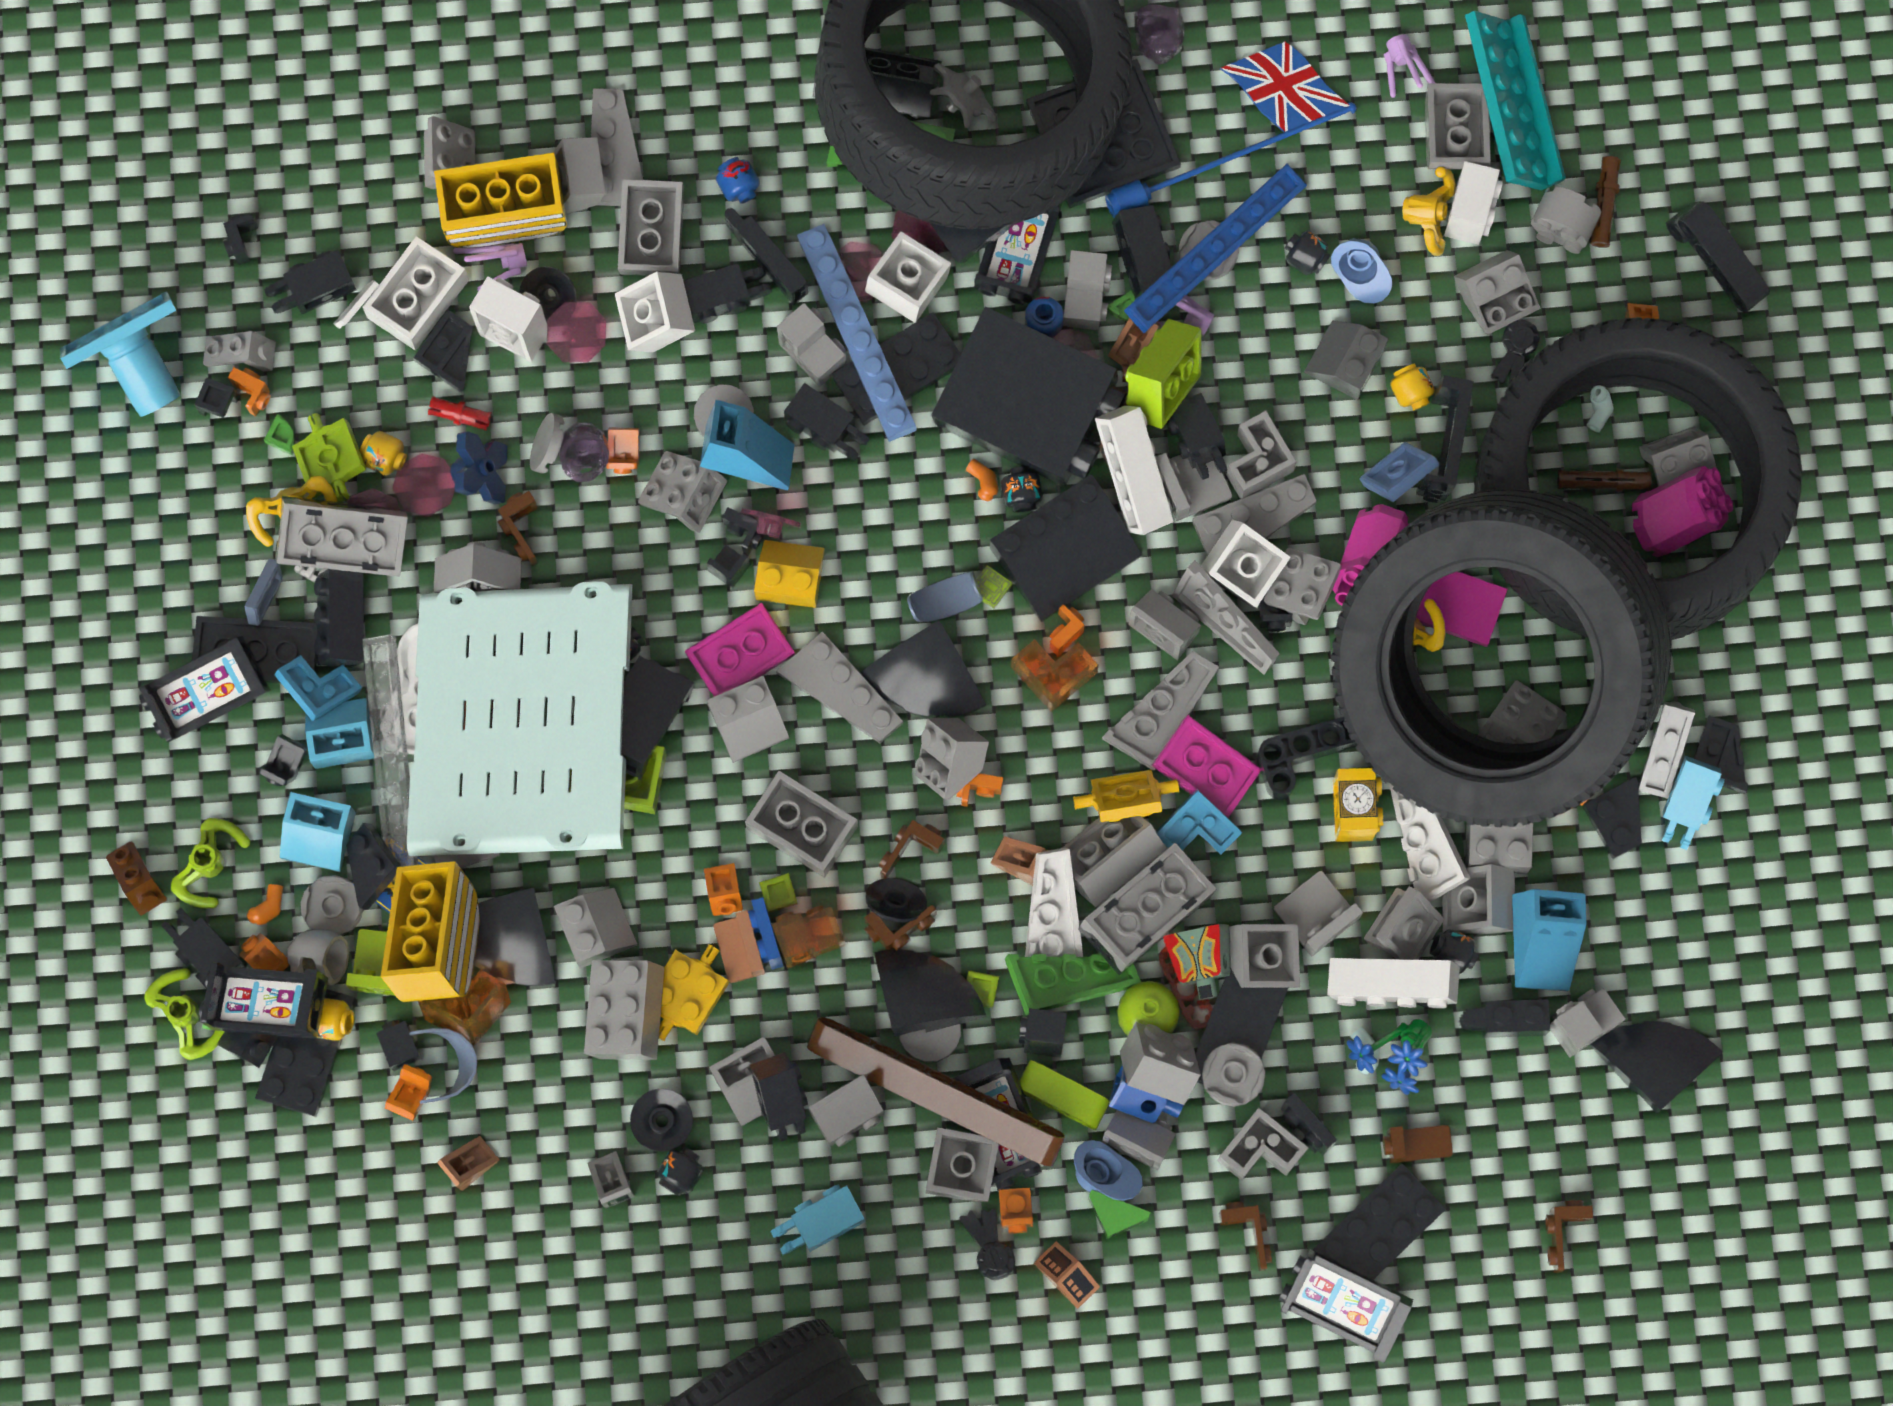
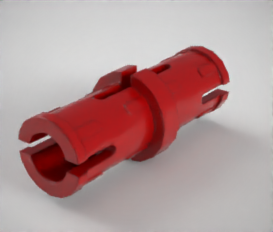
[428,396,492,431]

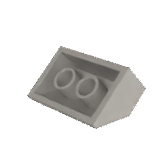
[1062,816,1167,907]

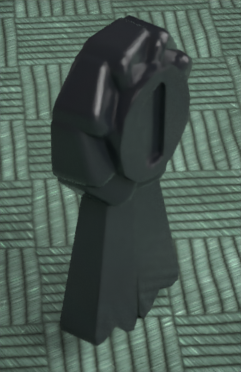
[1491,319,1540,386]
[959,1209,1016,1281]

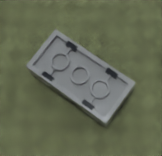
[275,496,408,577]
[1078,843,1217,975]

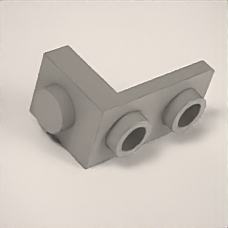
[203,331,276,372]

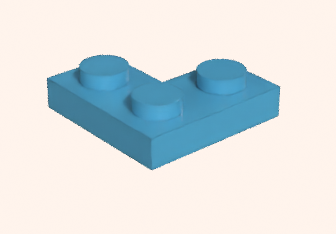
[275,655,362,721]
[1156,789,1243,854]

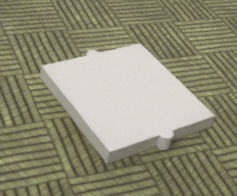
[333,280,379,328]

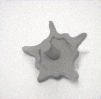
[930,63,997,128]

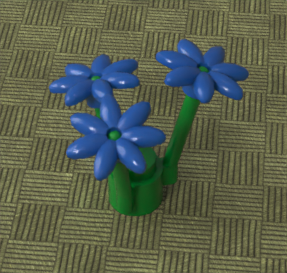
[1347,1019,1432,1095]

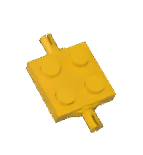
[1073,770,1179,822]
[659,944,730,1042]

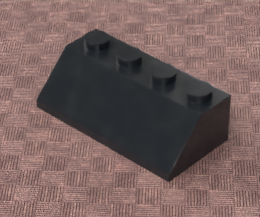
[812,47,942,118]

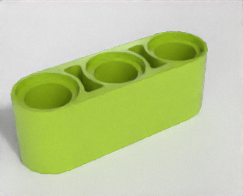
[1019,1060,1109,1130]

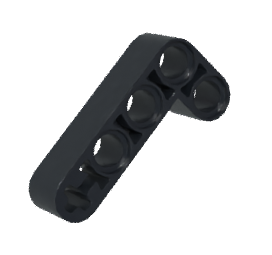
[1666,201,1770,313]
[1257,717,1357,800]

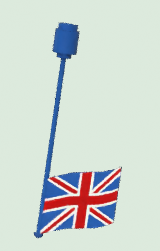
[1105,42,1357,218]

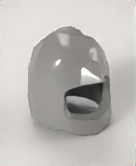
[287,929,349,986]

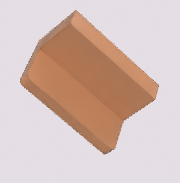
[713,910,765,983]

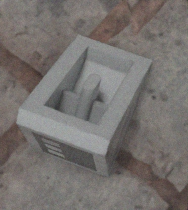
[587,1151,635,1209]

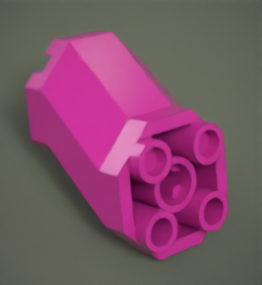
[1632,466,1733,557]
[1332,504,1409,606]

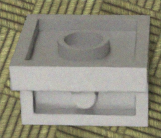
[1364,886,1445,960]

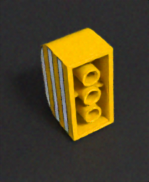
[434,152,567,248]
[381,861,480,1002]

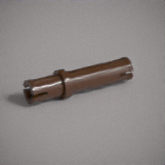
[1590,156,1621,248]
[1557,468,1651,493]

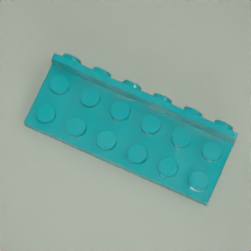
[1465,11,1566,191]

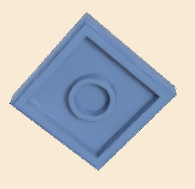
[1359,442,1439,502]

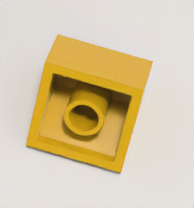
[754,540,825,608]

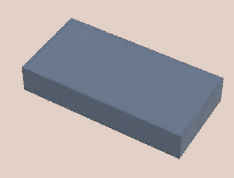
[244,559,283,626]

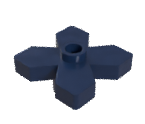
[450,431,507,505]

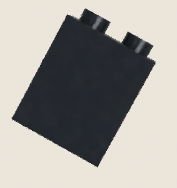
[931,306,1128,487]

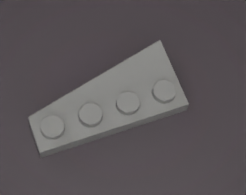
[591,88,643,206]
[1192,474,1316,556]
[1172,560,1280,675]
[776,632,903,743]
[1102,651,1219,771]

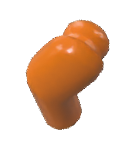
[966,458,999,502]
[247,884,283,925]

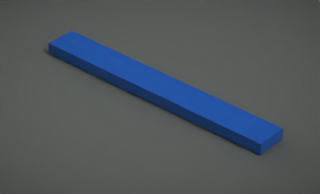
[1124,163,1307,333]

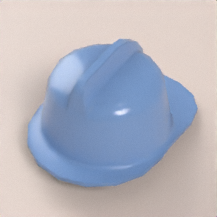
[1331,238,1392,304]
[1074,1140,1143,1201]

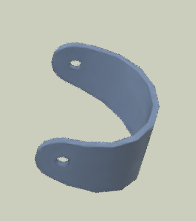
[907,571,983,622]
[410,1028,477,1104]

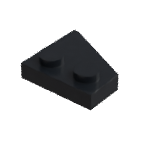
[413,310,473,393]
[1693,715,1748,794]
[1582,777,1642,860]
[346,823,402,910]

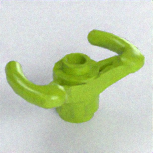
[171,818,251,909]
[144,968,224,1060]

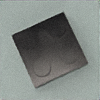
[1281,1093,1337,1156]

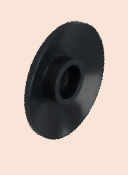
[519,266,577,326]
[865,878,927,922]
[630,1089,693,1152]

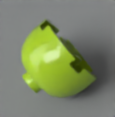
[1117,981,1180,1036]

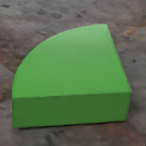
[1107,290,1135,321]
[264,414,295,455]

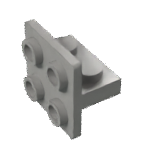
[424,116,475,190]
[1264,548,1342,625]

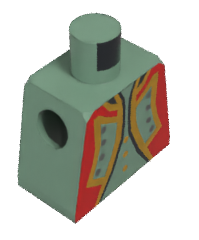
[1163,924,1230,1000]

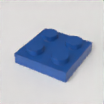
[748,897,784,970]

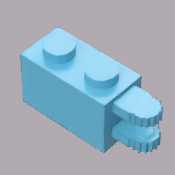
[1662,756,1725,850]
[770,1184,865,1255]

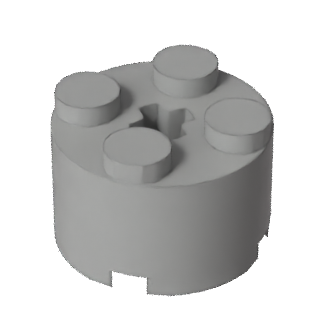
[1531,187,1601,254]

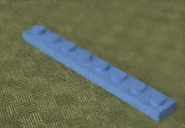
[797,224,917,442]

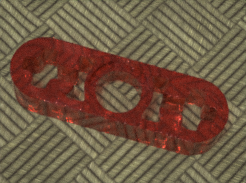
[1158,946,1213,1030]

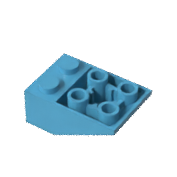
[700,400,795,490]
[1512,889,1587,991]

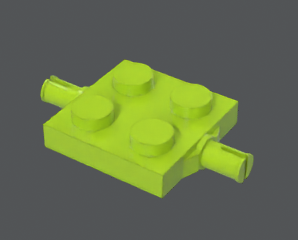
[292,413,367,502]

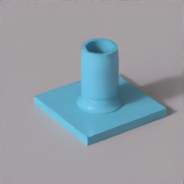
[60,291,180,417]

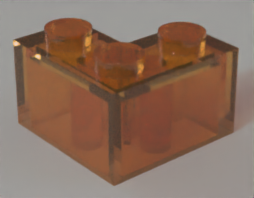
[1011,639,1099,712]
[771,905,845,969]
[418,969,511,1048]

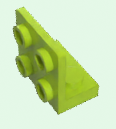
[346,929,395,996]

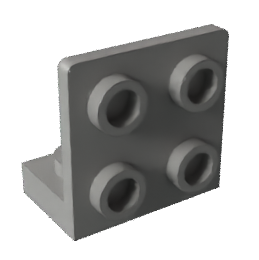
[1639,426,1717,487]
[638,451,727,533]
[1155,453,1232,521]
[1478,681,1567,744]
[1274,871,1363,957]

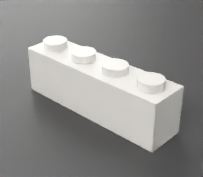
[1095,406,1173,535]
[1327,958,1460,1008]

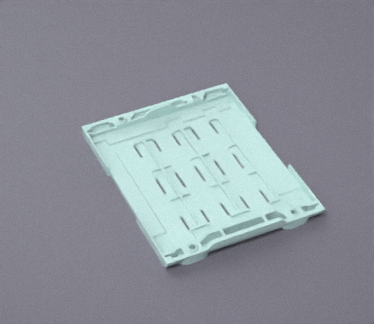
[407,581,632,856]

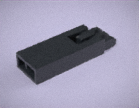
[725,208,808,305]

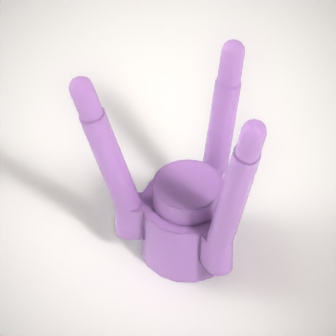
[1384,34,1435,98]
[453,243,527,291]
[1157,295,1214,336]

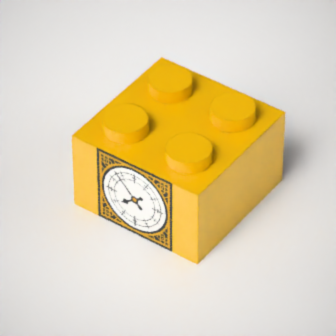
[1333,768,1383,842]

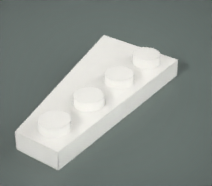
[1389,784,1471,902]
[1025,848,1083,957]

